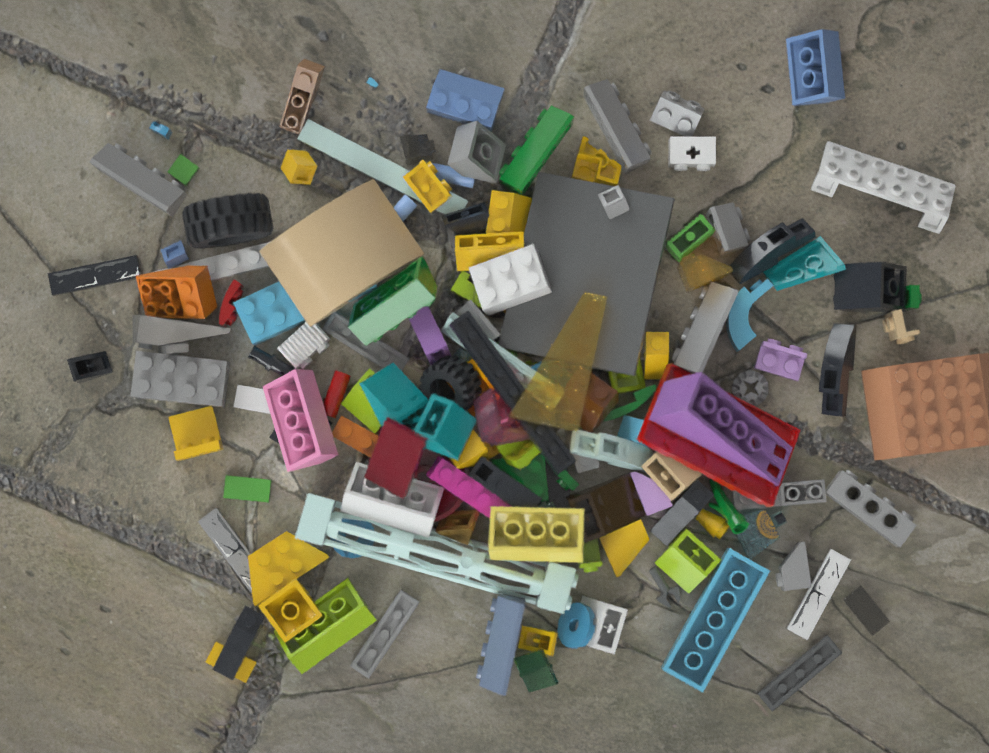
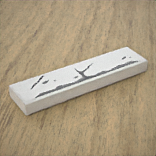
[786,549,851,640]

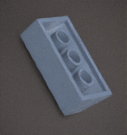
[476,593,525,696]

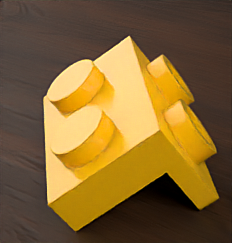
[403,160,453,213]

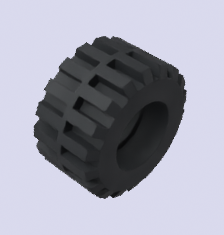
[419,355,482,411]

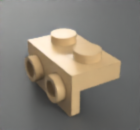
[883,309,920,345]

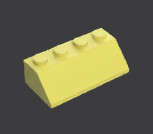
[488,507,584,563]

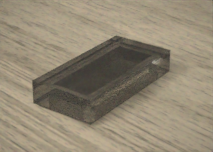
[843,586,890,636]

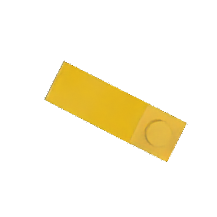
[455,231,524,271]

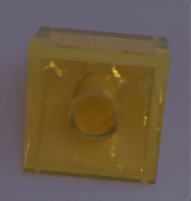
[677,253,733,293]

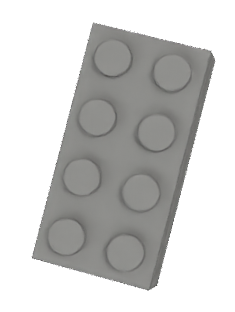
[131,351,230,408]

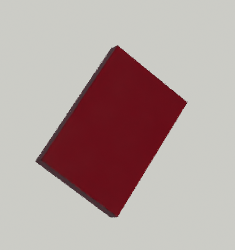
[364,417,428,499]

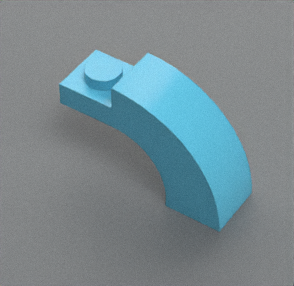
[726,279,774,352]

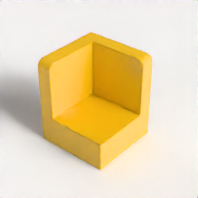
[281,149,317,185]

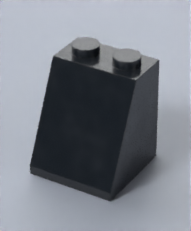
[833,262,907,312]

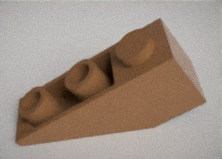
[279,59,325,135]

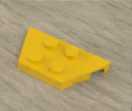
[248,531,329,606]

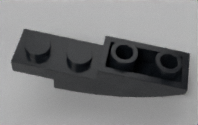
[727,218,816,284]
[819,323,857,417]

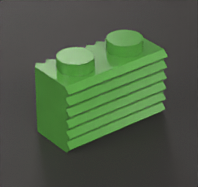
[666,214,715,262]

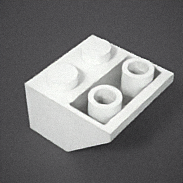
[575,595,628,654]

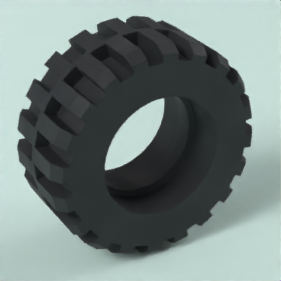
[182,193,274,249]

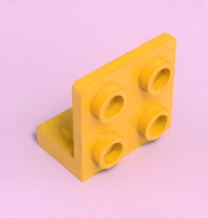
[169,406,224,461]

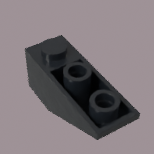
[469,456,543,508]

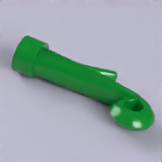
[709,478,749,534]

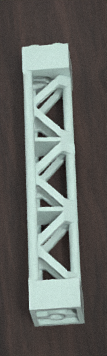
[295,493,579,614]

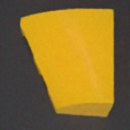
[571,136,622,186]
[599,519,649,578]

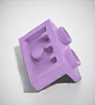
[754,339,807,381]

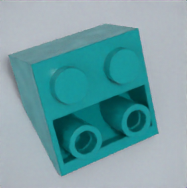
[414,394,477,460]

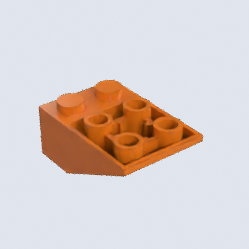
[136,266,218,319]

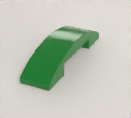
[570,384,656,423]

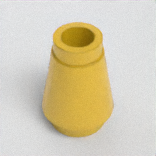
[695,508,729,540]

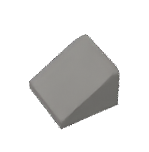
[598,185,630,219]

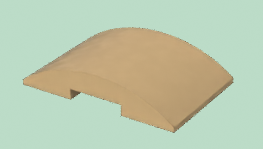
[259,179,424,327]

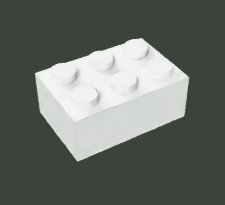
[469,244,552,316]

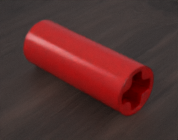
[323,370,351,419]

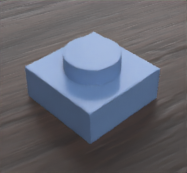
[161,240,189,269]

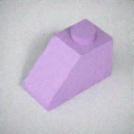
[630,472,675,516]

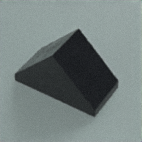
[67,351,113,383]

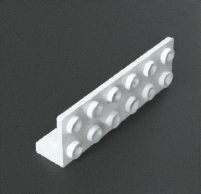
[811,141,955,234]

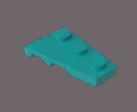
[764,236,846,291]

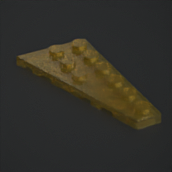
[509,292,607,432]

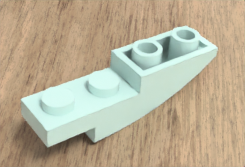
[570,429,653,473]

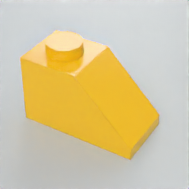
[644,332,669,379]

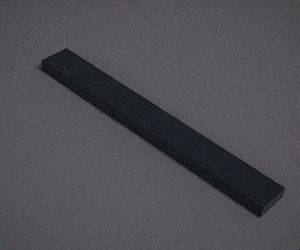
[449,311,576,475]

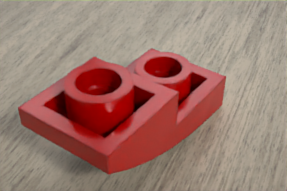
[219,279,244,328]

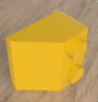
[486,190,532,234]

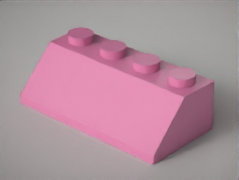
[263,369,338,472]

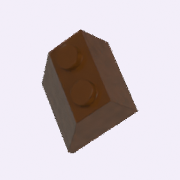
[555,366,619,433]

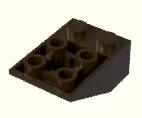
[566,472,646,543]

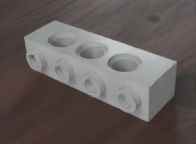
[825,470,917,547]

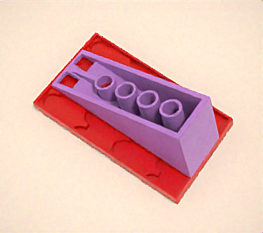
[636,363,801,507]

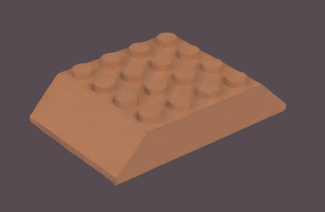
[861,353,989,461]

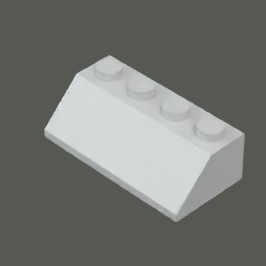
[340,462,444,538]

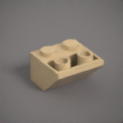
[641,452,702,501]

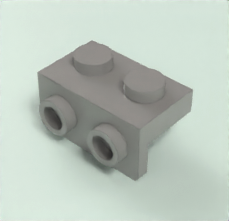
[650,91,704,137]

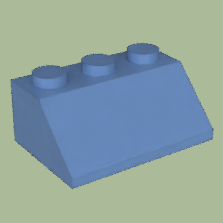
[786,29,845,106]
[426,69,505,132]

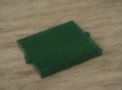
[513,649,559,693]

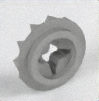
[732,370,769,406]

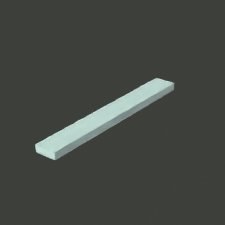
[297,119,468,215]

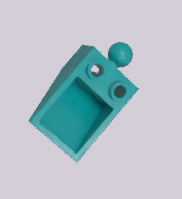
[359,362,429,450]

